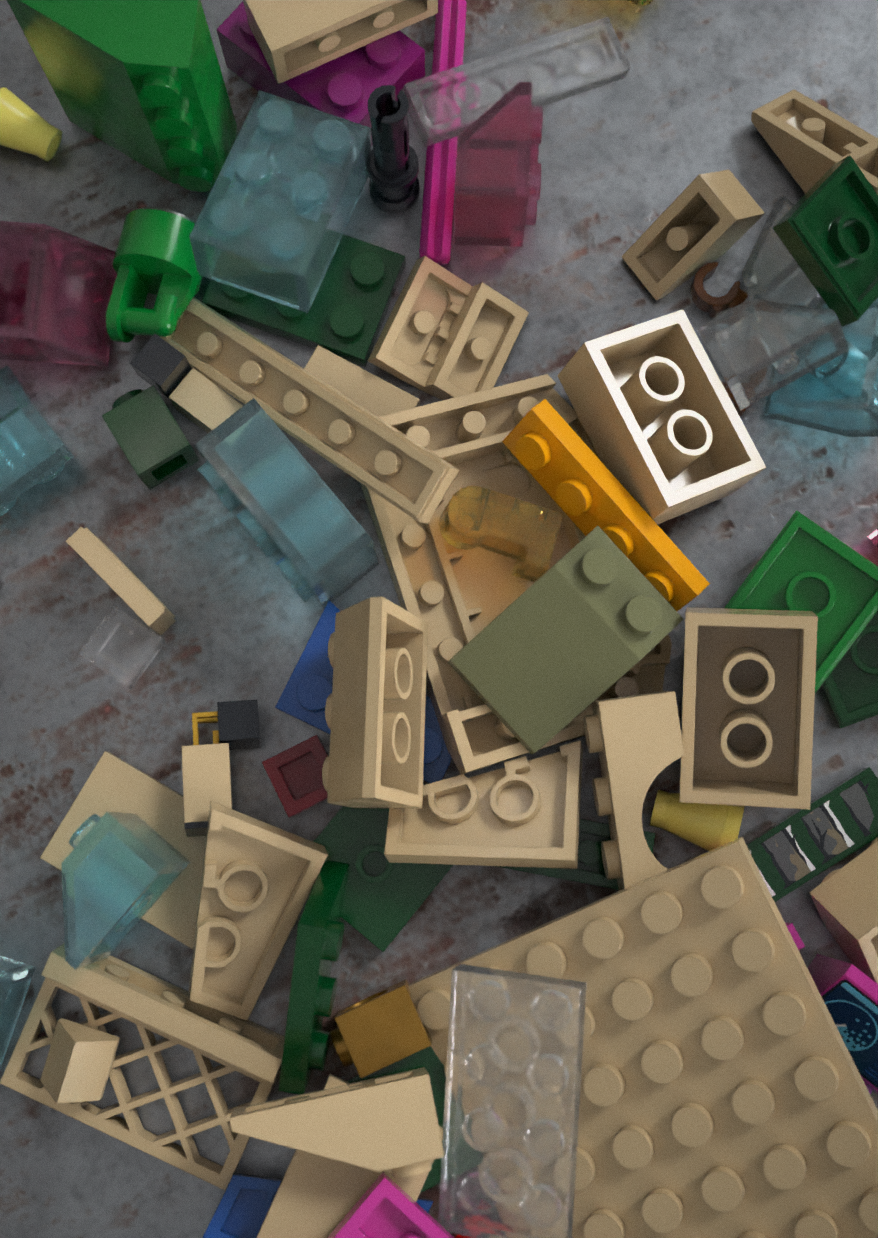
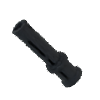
[366,85,420,214]

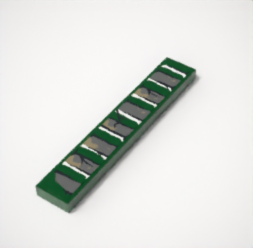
[746,767,878,902]

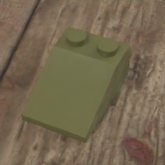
[448,526,683,755]

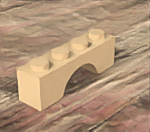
[584,691,684,891]

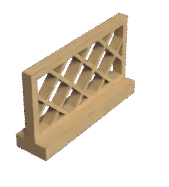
[0,938,285,1191]

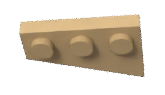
[384,740,583,869]
[188,801,328,1021]

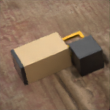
[130,334,261,456]
[181,700,260,837]

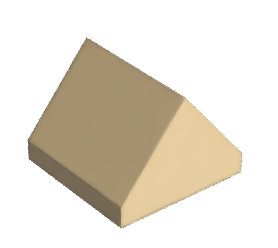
[40,1018,121,1104]

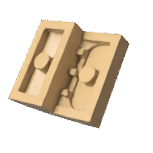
[368,256,529,400]

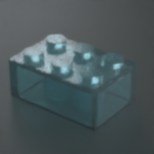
[189,90,371,313]
[194,398,379,609]

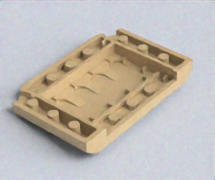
[361,374,672,774]

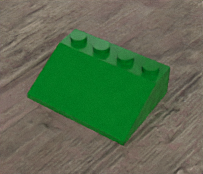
[7,0,237,192]

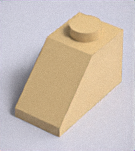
[622,170,765,301]

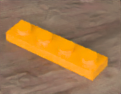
[502,399,710,611]

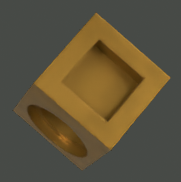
[330,979,432,1078]

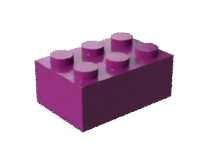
[216,1,426,167]

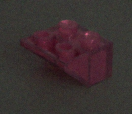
[454,81,543,247]
[0,221,117,367]

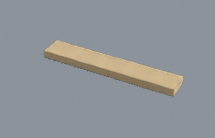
[161,297,459,524]

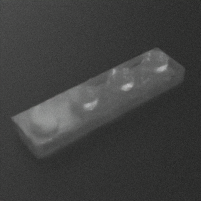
[403,17,631,147]

